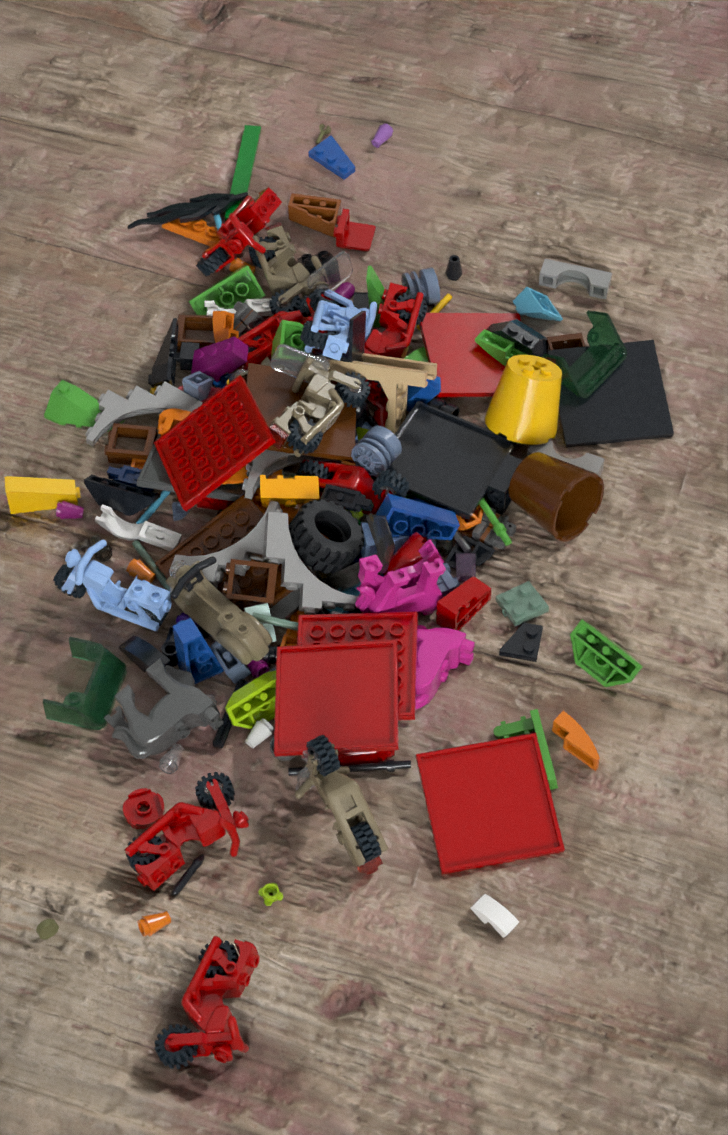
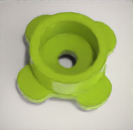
[258,883,283,906]

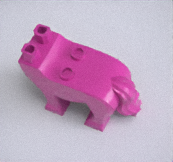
[355,540,446,615]
[416,625,475,709]

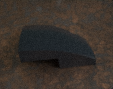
[444,534,495,570]

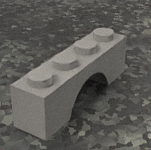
[539,259,612,299]
[527,440,605,477]

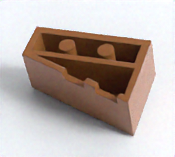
[288,193,341,238]

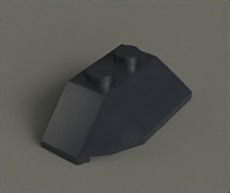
[486,319,548,360]
[84,474,161,516]

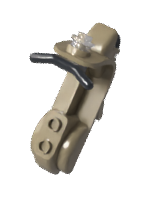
[166,556,272,665]

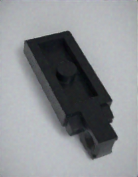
[320,484,374,512]

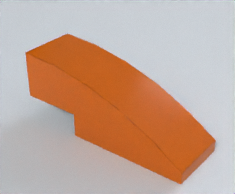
[213,311,239,343]
[552,711,600,771]

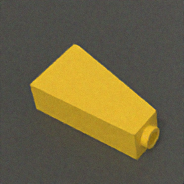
[4,476,81,514]

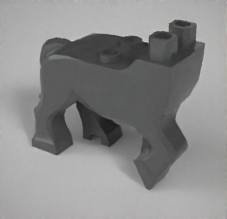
[104,659,224,759]

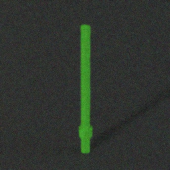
[479,498,512,546]

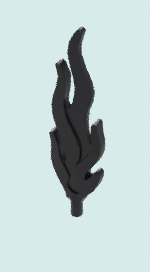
[127,192,248,229]

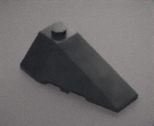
[148,318,179,388]

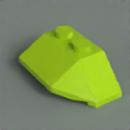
[225,670,276,729]

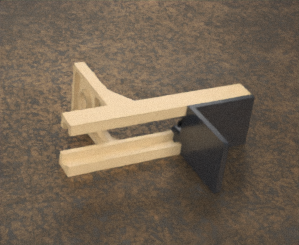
[307,311,437,434]

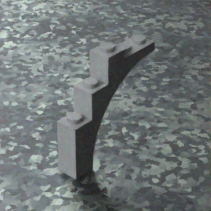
[85,381,203,447]
[242,450,342,500]
[169,501,283,589]
[263,512,358,615]

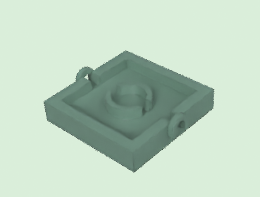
[496,581,549,627]

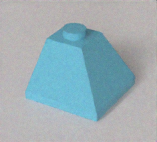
[513,286,563,321]

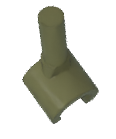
[316,124,331,144]

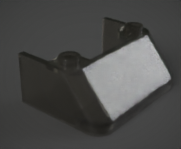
[316,515,395,593]

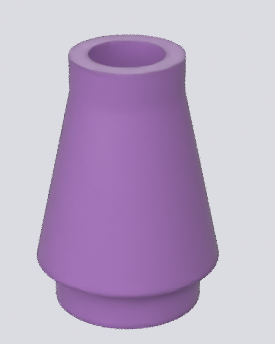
[371,123,393,148]

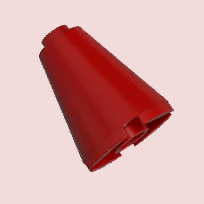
[382,532,425,576]

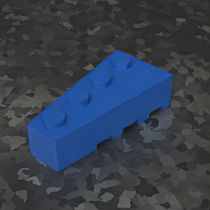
[371,493,460,540]
[173,618,224,684]

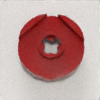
[123,788,165,829]

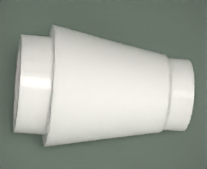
[245,718,274,749]

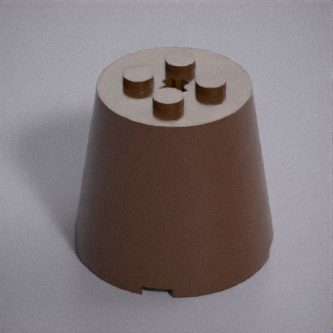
[509,452,604,542]

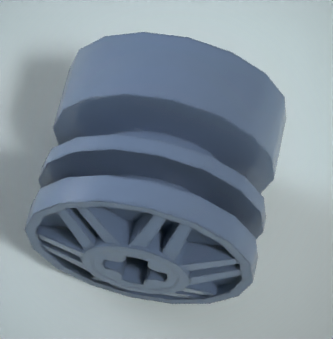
[401,267,440,305]
[351,426,402,477]

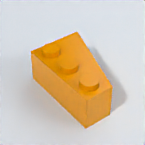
[260,475,319,508]

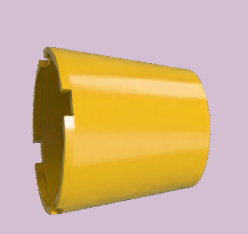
[484,355,562,445]

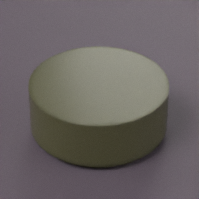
[36,919,59,940]

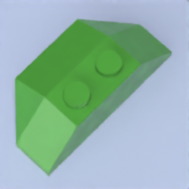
[570,619,643,687]

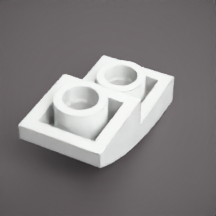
[470,894,519,938]

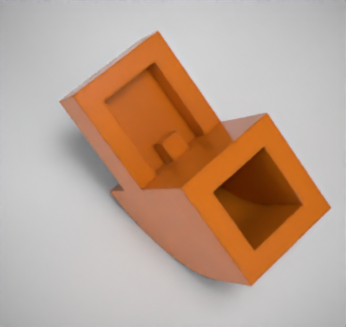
[157,408,191,436]

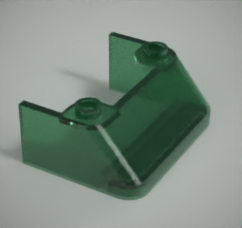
[542,310,627,398]
[42,637,127,730]

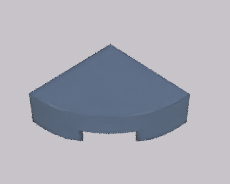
[172,502,190,521]

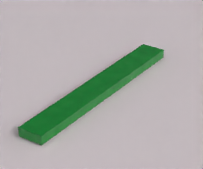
[225,125,261,221]

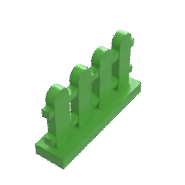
[493,709,558,790]

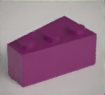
[191,337,249,382]

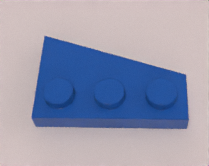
[308,135,355,180]

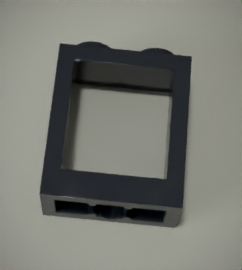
[487,454,523,515]

